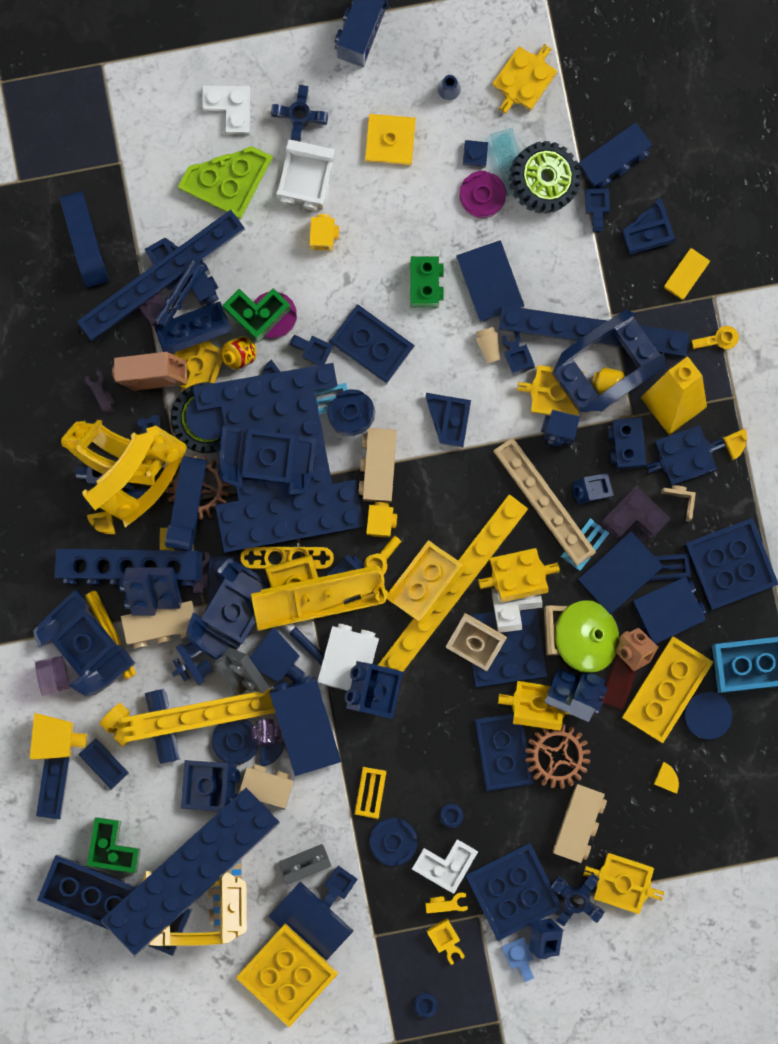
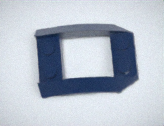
[552,310,667,412]

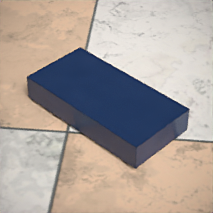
[78,738,129,790]

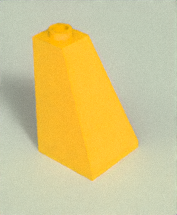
[640,356,707,435]

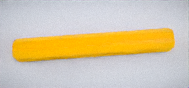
[85,591,136,679]

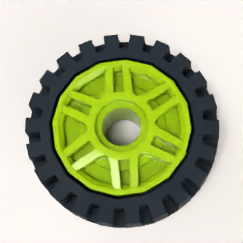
[509,141,581,214]
[171,382,221,453]

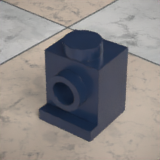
[187,265,219,306]
[529,918,563,959]

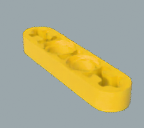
[240,547,334,570]

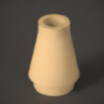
[475,327,500,363]

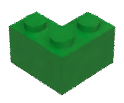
[223,288,291,343]
[87,817,141,873]

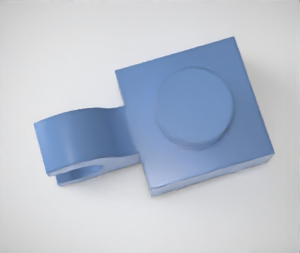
[502,937,534,982]

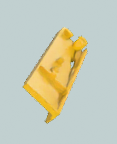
[251,566,388,631]

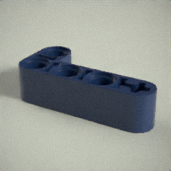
[60,191,109,288]
[165,456,207,551]

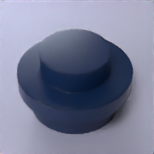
[439,804,463,828]
[413,993,438,1018]

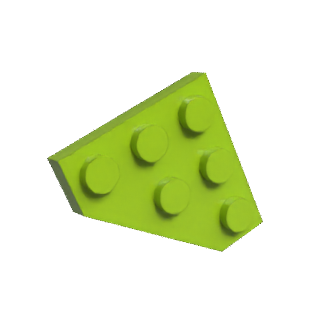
[178,146,273,220]

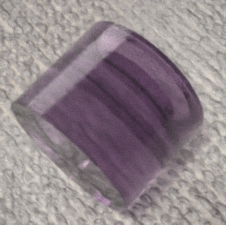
[35,655,70,696]

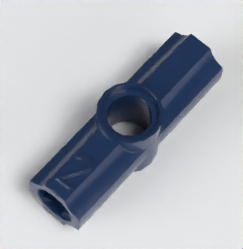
[145,689,180,764]

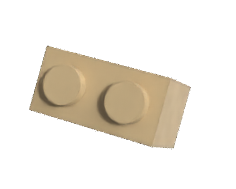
[239,764,294,809]

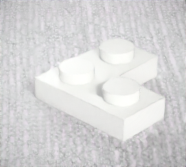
[203,86,250,134]
[491,589,542,633]
[412,840,478,894]

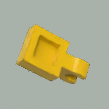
[425,893,468,913]

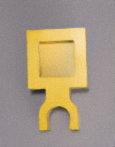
[426,918,465,965]

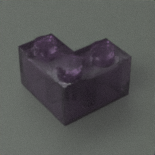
[601,486,671,539]

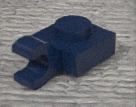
[585,189,610,232]
[290,335,334,365]
[322,865,358,908]

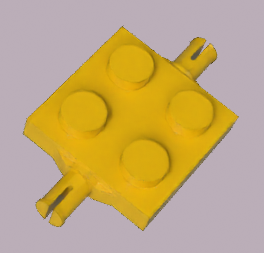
[492,44,558,114]
[174,339,223,392]
[517,365,584,416]
[478,548,560,603]
[498,681,571,731]
[583,853,665,914]

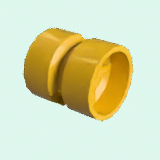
[99,702,131,747]

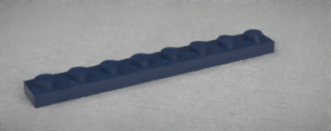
[77,209,245,341]
[498,305,689,357]

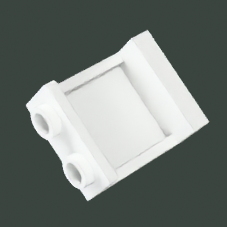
[276,139,335,211]
[318,623,379,691]

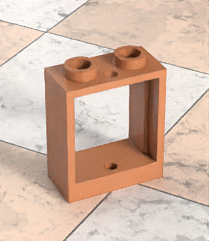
[112,352,187,391]

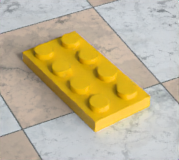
[621,636,713,743]

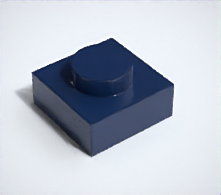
[463,140,488,167]

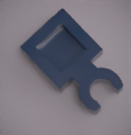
[502,332,535,376]

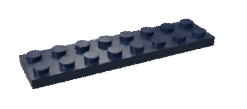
[101,787,280,957]

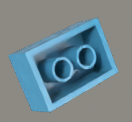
[712,637,778,693]

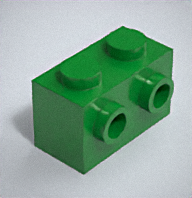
[410,256,444,308]

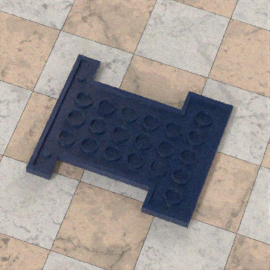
[192,363,364,553]

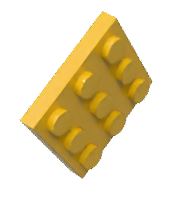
[236,923,339,1028]

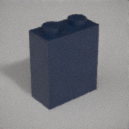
[631,577,707,644]

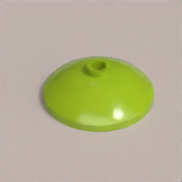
[555,601,619,673]

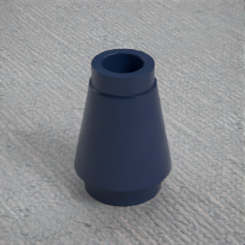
[438,75,461,100]

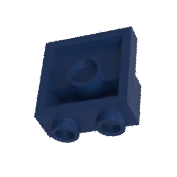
[119,568,182,616]
[345,661,403,719]
[544,667,608,722]
[181,760,240,811]

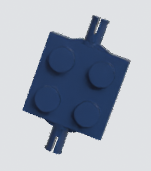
[646,425,725,487]

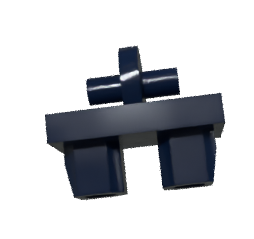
[171,643,214,685]

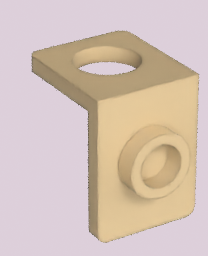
[661,486,696,522]

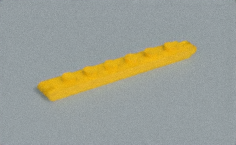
[119,688,276,742]

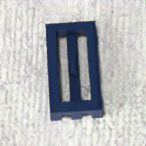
[649,553,691,581]

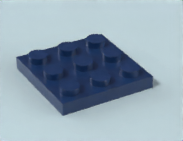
[685,518,778,610]
[469,608,547,688]
[465,843,563,941]

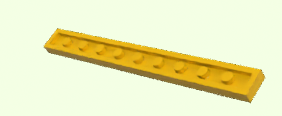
[378,494,528,671]

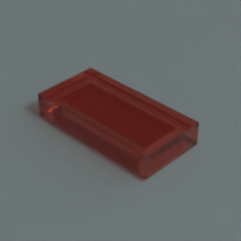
[601,656,637,710]

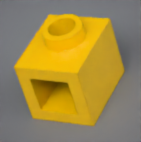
[310,214,339,251]
[366,502,397,538]

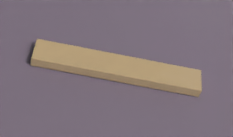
[493,437,596,567]

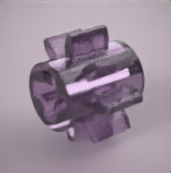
[251,719,280,747]

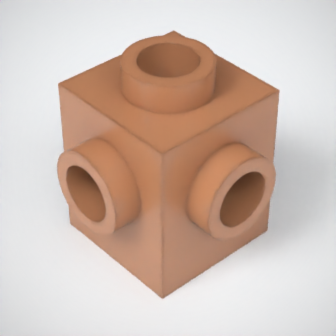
[615,628,658,671]

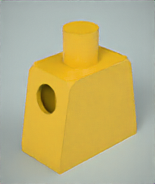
[30,713,87,760]

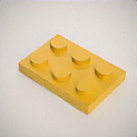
[387,540,466,625]

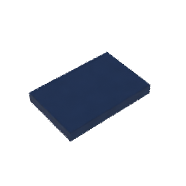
[456,240,525,323]
[154,301,232,354]
[330,304,415,384]
[578,531,664,615]
[474,713,534,791]
[268,881,354,961]

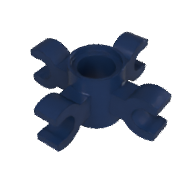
[271,85,328,142]
[551,873,605,927]

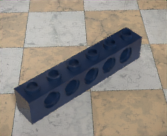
[55,549,202,586]

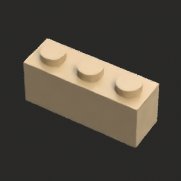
[359,428,397,503]
[121,601,195,649]
[552,784,607,863]

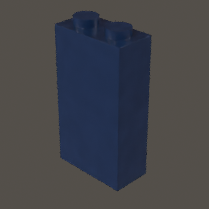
[269,674,341,776]

